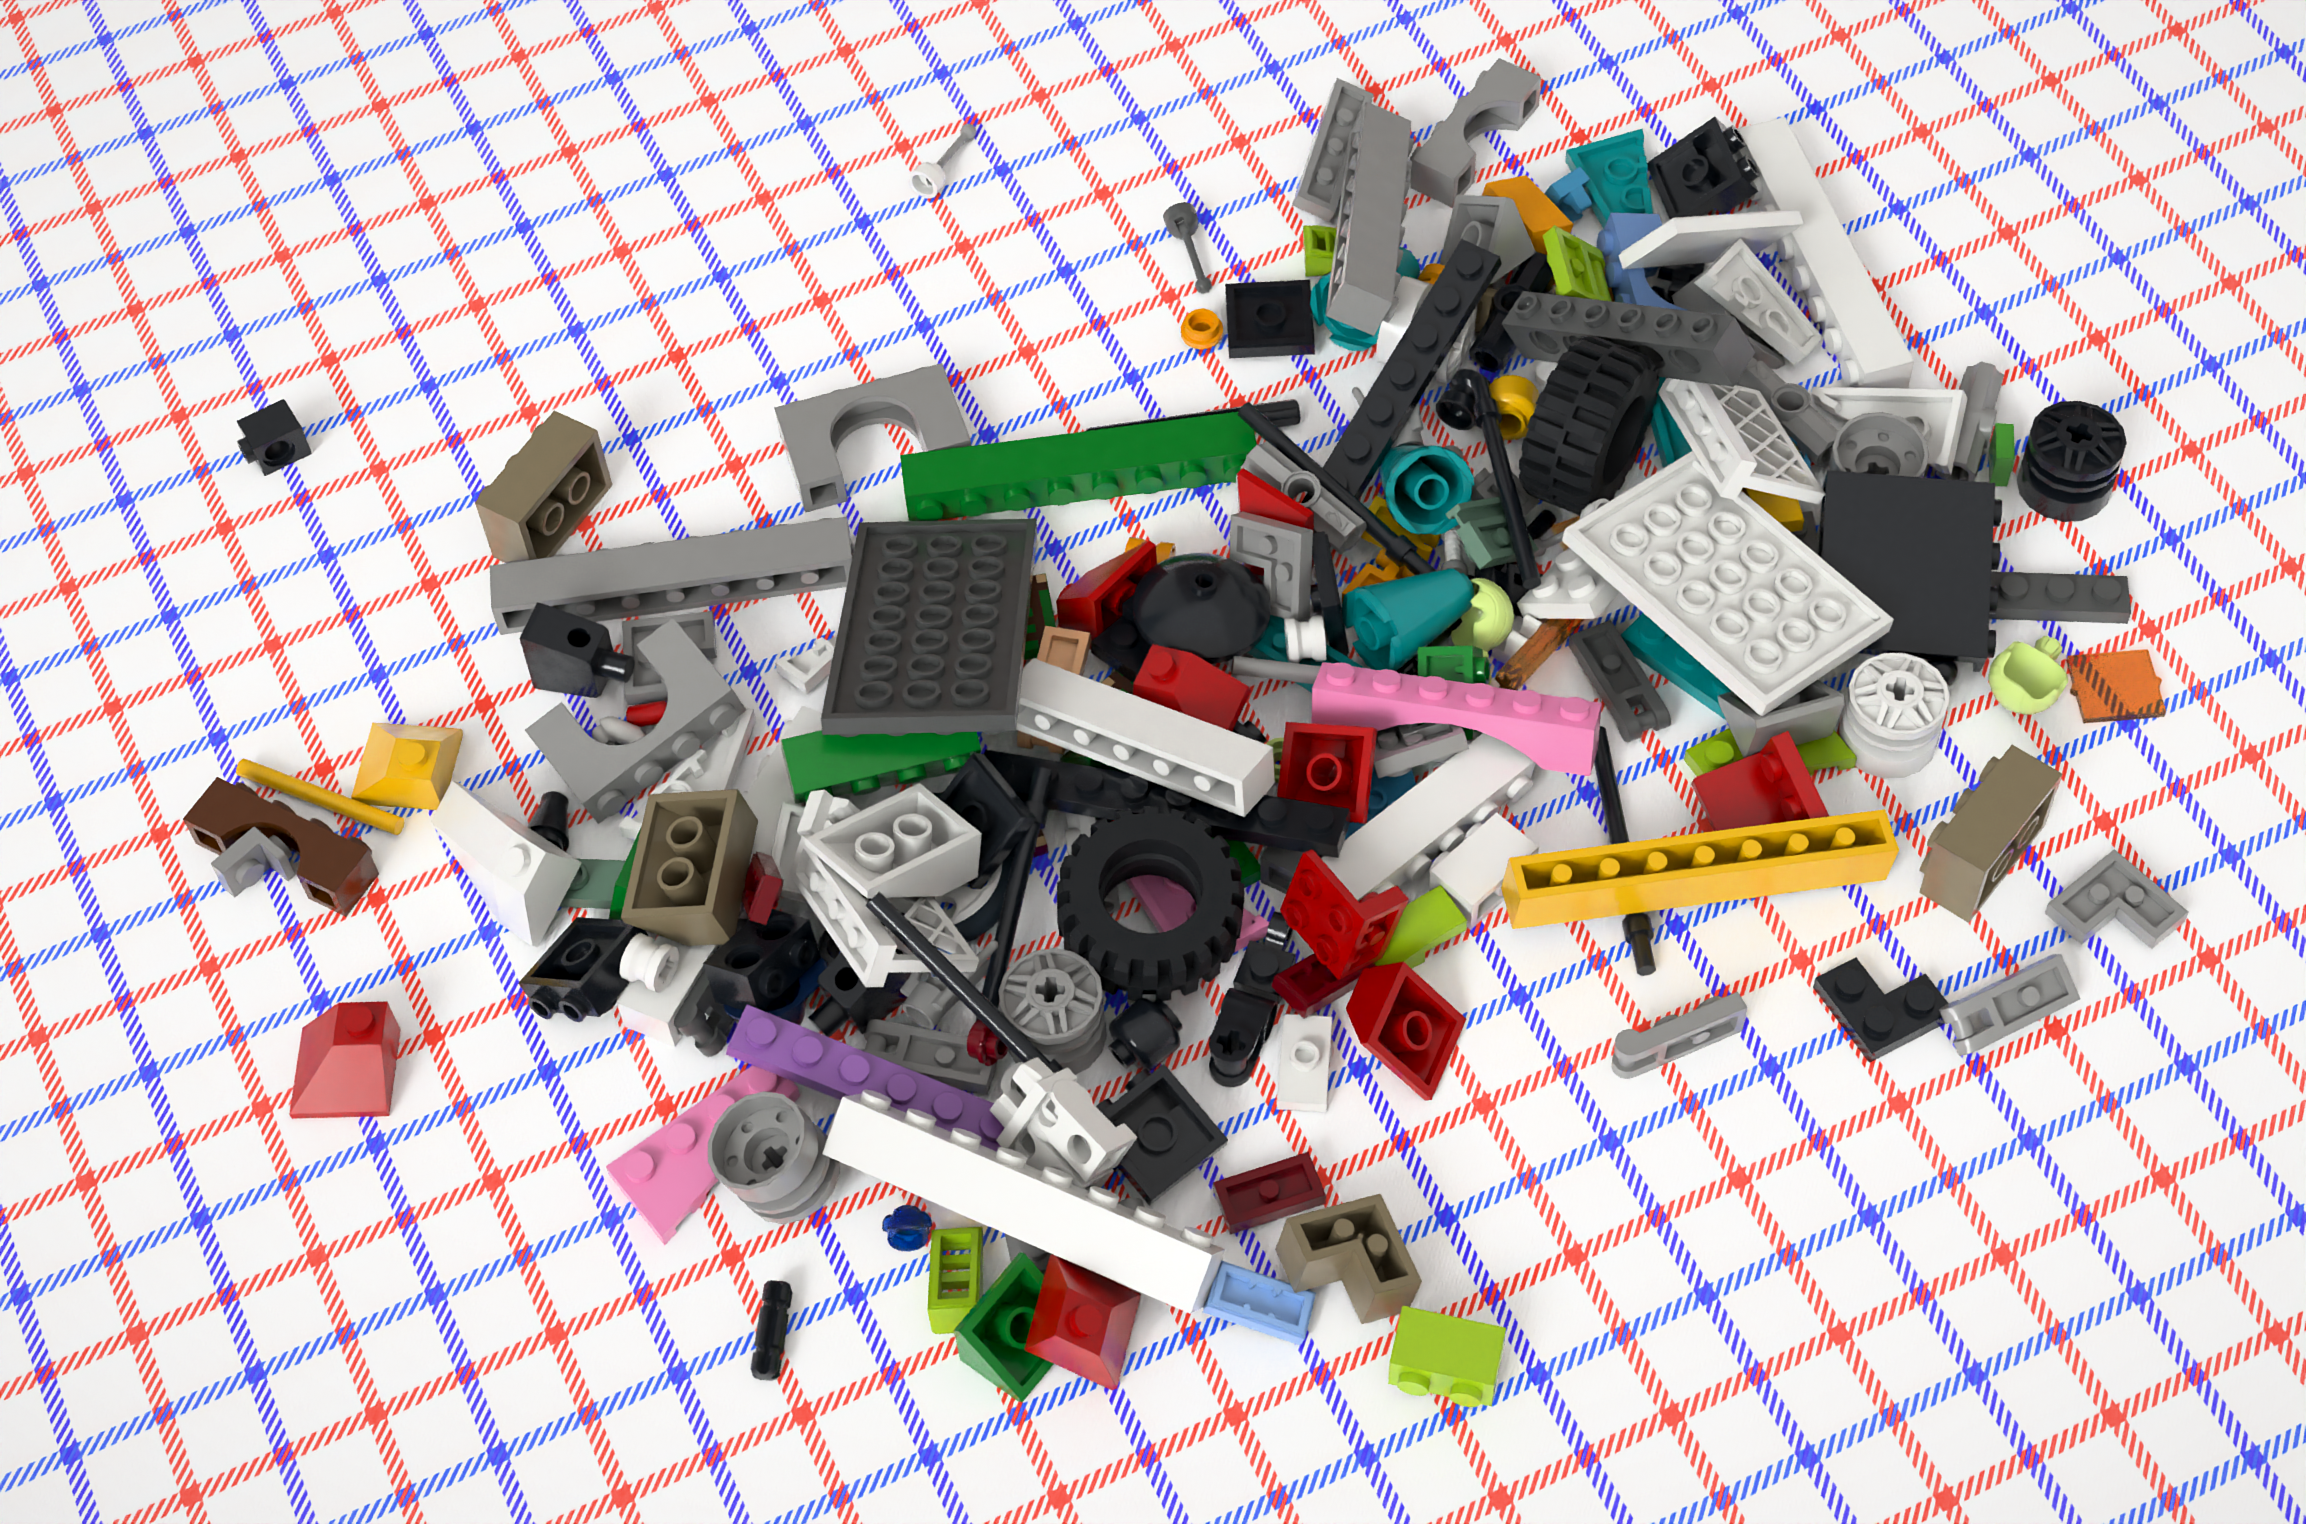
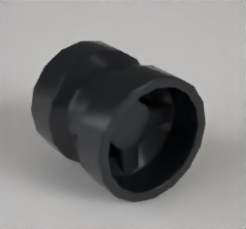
[1436,369,1491,431]

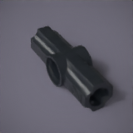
[1469,252,1555,373]

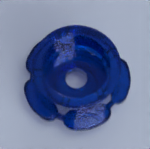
[882,1205,932,1252]

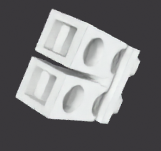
[990,1057,1138,1191]

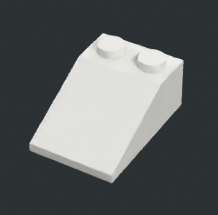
[805,783,982,898]

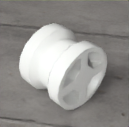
[1284,615,1326,664]
[620,933,679,993]

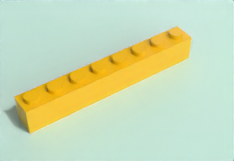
[1501,809,1899,929]

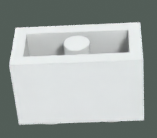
[1429,812,1539,930]

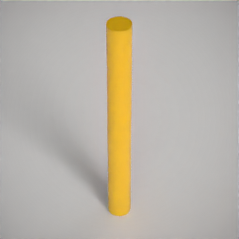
[236,758,405,835]

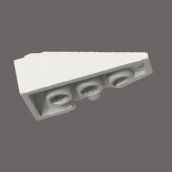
[431,780,582,947]

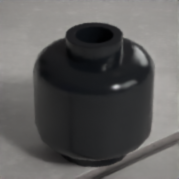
[1108,998,1183,1071]

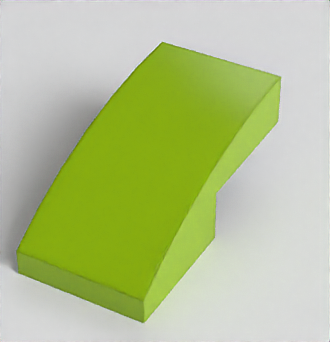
[1374,885,1467,969]

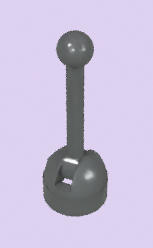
[1163,202,1212,294]

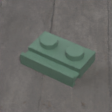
[1446,496,1539,569]

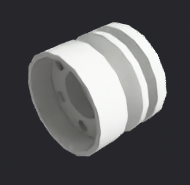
[1376,276,1477,384]
[1838,653,1950,779]

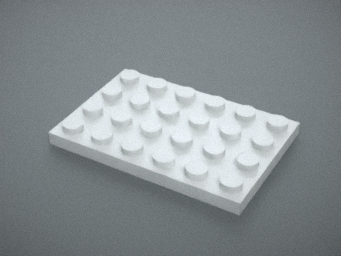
[1562,451,1894,716]

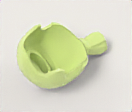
[1451,578,1515,685]
[1988,636,2068,715]

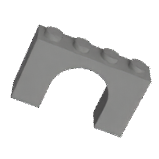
[774,363,971,513]
[525,617,746,824]

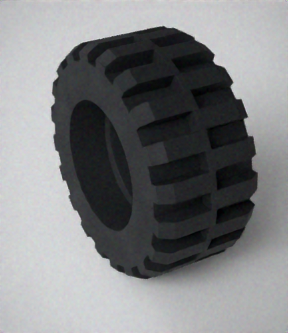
[1518,335,1660,516]
[1057,806,1245,1001]

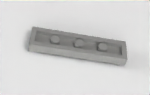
[1292,77,1374,222]

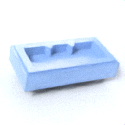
[1203,1260,1316,1345]

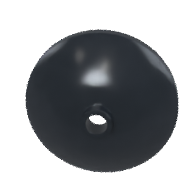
[1132,553,1271,664]

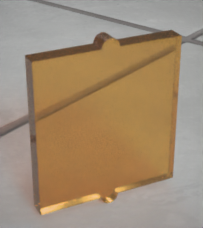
[2066,649,2166,724]

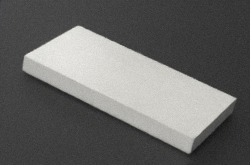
[1618,209,1804,269]

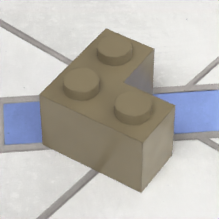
[1275,1193,1422,1324]

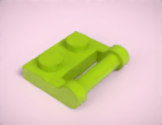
[1543,225,1612,302]

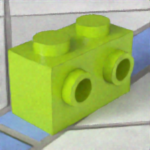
[1388,1306,1506,1407]

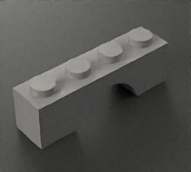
[1409,58,1541,208]

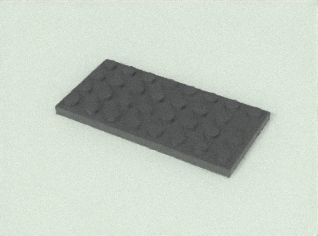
[821,518,1038,737]

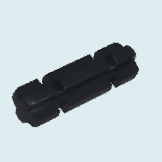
[750,1280,793,1381]

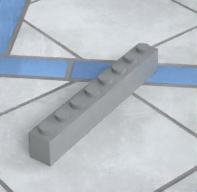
[1326,101,1414,336]
[489,516,853,635]

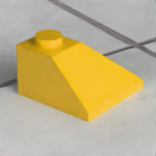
[351,722,463,810]

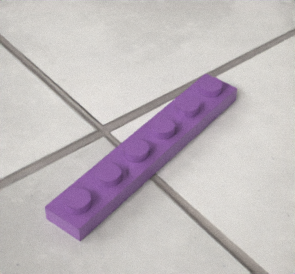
[726,1004,1004,1152]

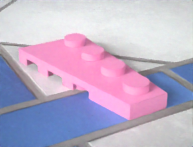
[606,1065,800,1245]

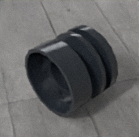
[2016,401,2127,522]

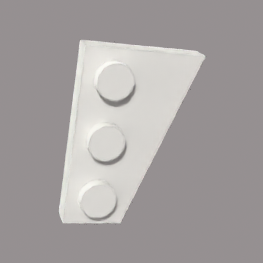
[1694,238,1823,365]

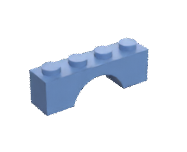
[1596,213,1688,311]

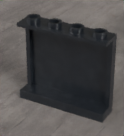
[1818,470,2002,672]

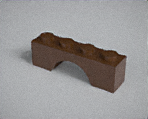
[183,777,379,917]

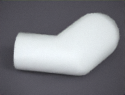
[592,716,645,745]

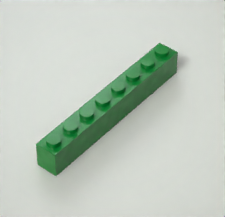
[900,412,1257,521]

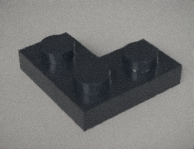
[1813,957,1949,1063]

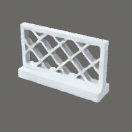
[1658,378,1825,505]
[789,835,979,987]

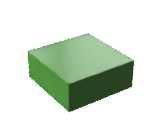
[1988,423,2015,487]

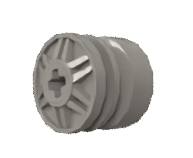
[1828,412,1929,478]
[998,948,1107,1075]
[708,1091,840,1224]

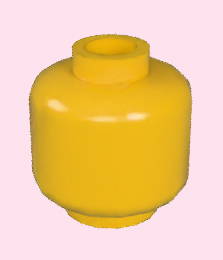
[1489,375,1540,440]

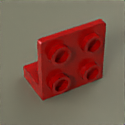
[1691,731,1829,831]
[1280,849,1409,980]

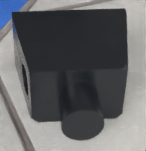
[519,602,634,698]
[808,948,911,1037]

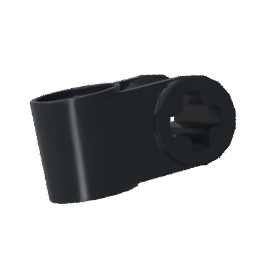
[1209,988,1278,1087]

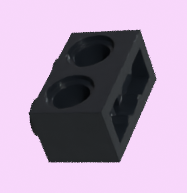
[703,909,821,1011]

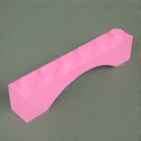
[1311,662,1602,776]

